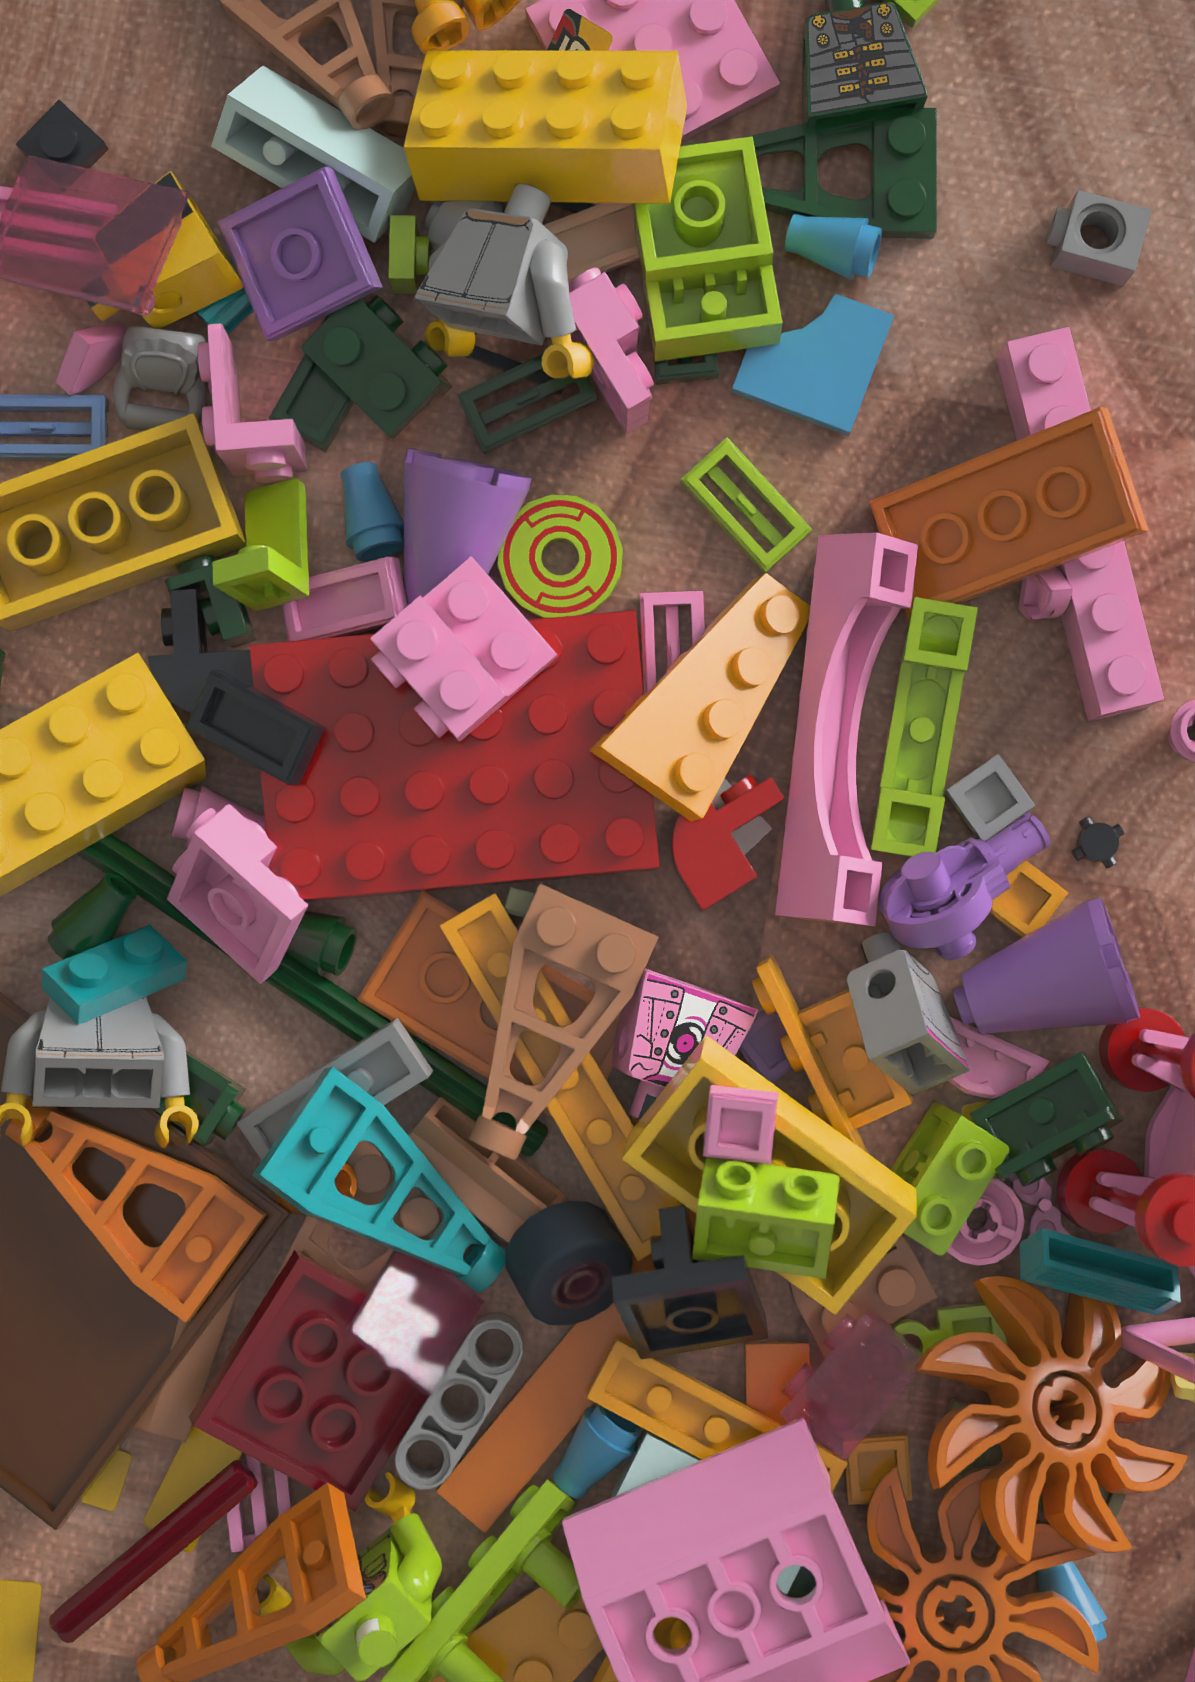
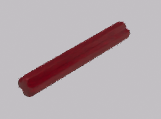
[49,1460,258,1643]

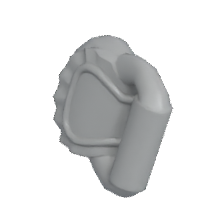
[113,325,206,431]

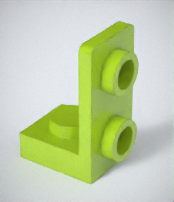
[212,478,310,611]

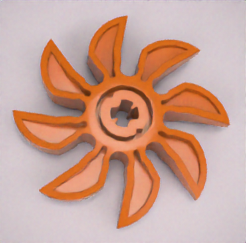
[914,1276,1188,1564]
[867,1465,1099,1682]

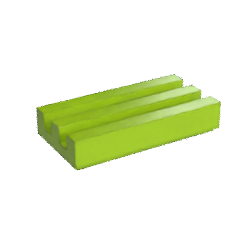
[680,437,813,574]

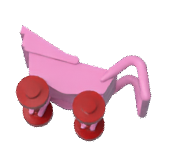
[1057,1007,1195,1385]

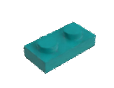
[41,925,188,1025]

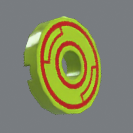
[497,494,623,619]

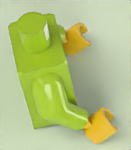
[259,1472,442,1682]

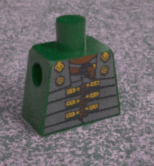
[802,0,928,128]

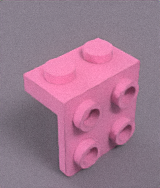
[198,323,308,483]

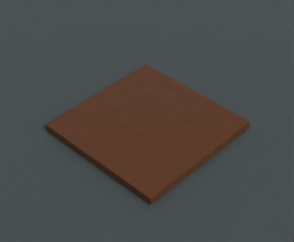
[0,992,292,1531]

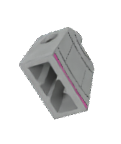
[846,932,970,1096]

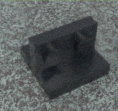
[612,1205,769,1360]

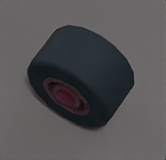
[505,1201,632,1326]

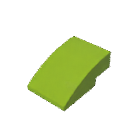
[632,136,783,362]

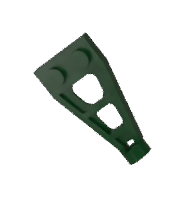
[685,107,937,239]

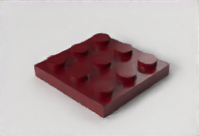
[189,1250,459,1512]

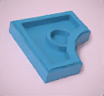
[731,294,894,437]

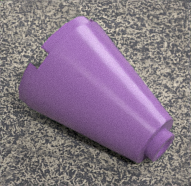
[404,448,532,605]
[953,898,1140,1034]

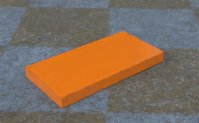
[869,407,1149,620]
[357,891,620,1117]

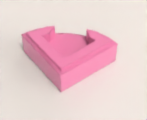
[55,321,127,395]
[1018,567,1073,620]

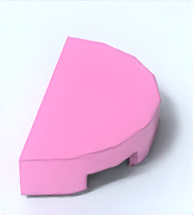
[947,1017,1050,1099]

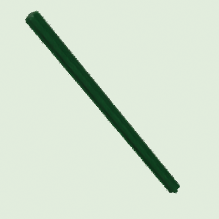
[76,834,548,1157]

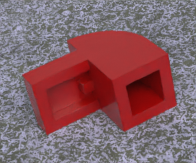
[671,775,785,912]

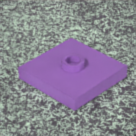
[217,166,383,341]

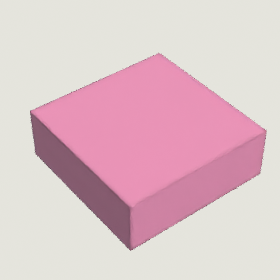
[703,1085,778,1164]

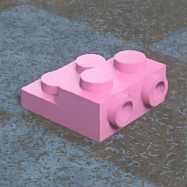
[568,268,654,435]
[370,556,557,742]
[167,804,308,984]

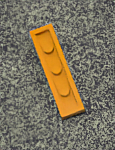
[587,1337,848,1492]

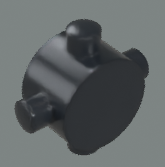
[1071,816,1124,869]

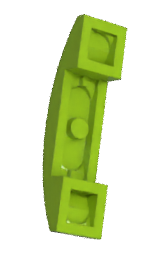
[870,597,978,857]

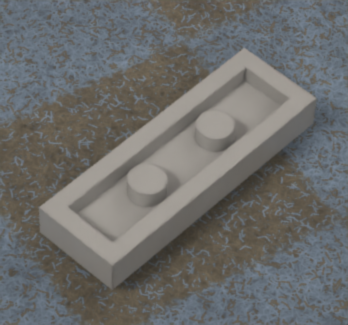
[237,1018,433,1160]

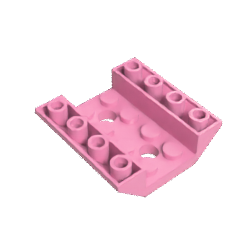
[562,1417,910,1682]

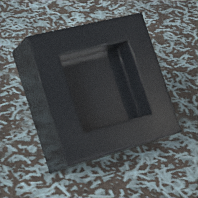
[16,99,108,194]

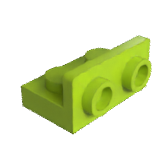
[890,1101,1009,1256]
[692,1157,839,1279]

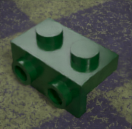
[300,295,453,439]
[970,1051,1124,1187]

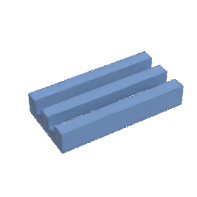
[0,394,109,461]

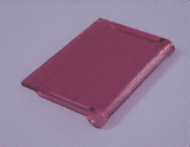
[0,155,190,316]

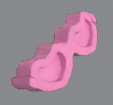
[1011,1178,1070,1236]

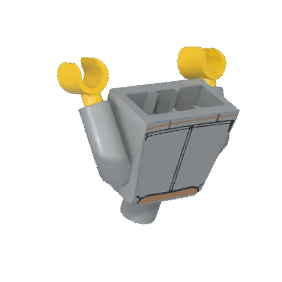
[414,184,594,379]
[0,997,199,1148]

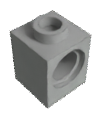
[1046,190,1152,286]

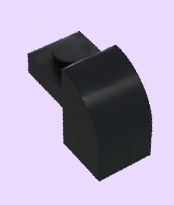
[148,589,253,715]

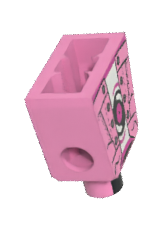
[612,968,758,1119]

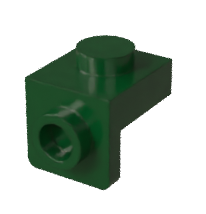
[152,1051,246,1146]

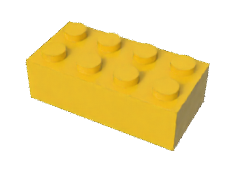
[404,50,687,204]
[0,413,246,632]
[0,652,207,897]
[622,1035,917,1315]

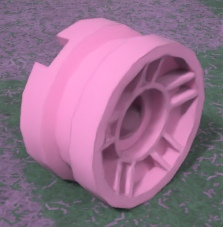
[947,1177,1025,1266]

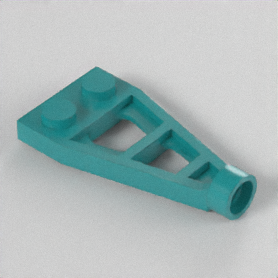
[252,1067,506,1293]

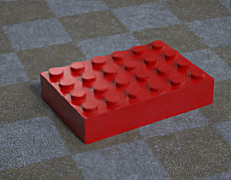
[250,610,660,902]

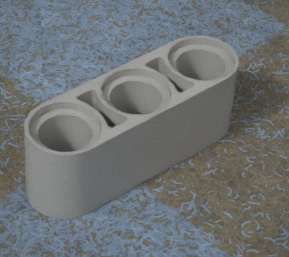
[395,1312,524,1490]

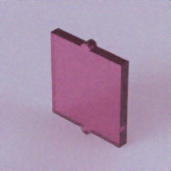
[345,1250,484,1395]

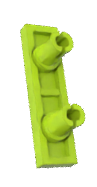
[380,1479,582,1682]

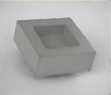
[944,753,1036,842]

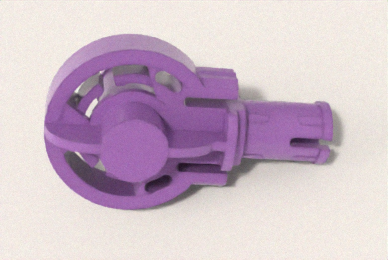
[879,812,1051,960]

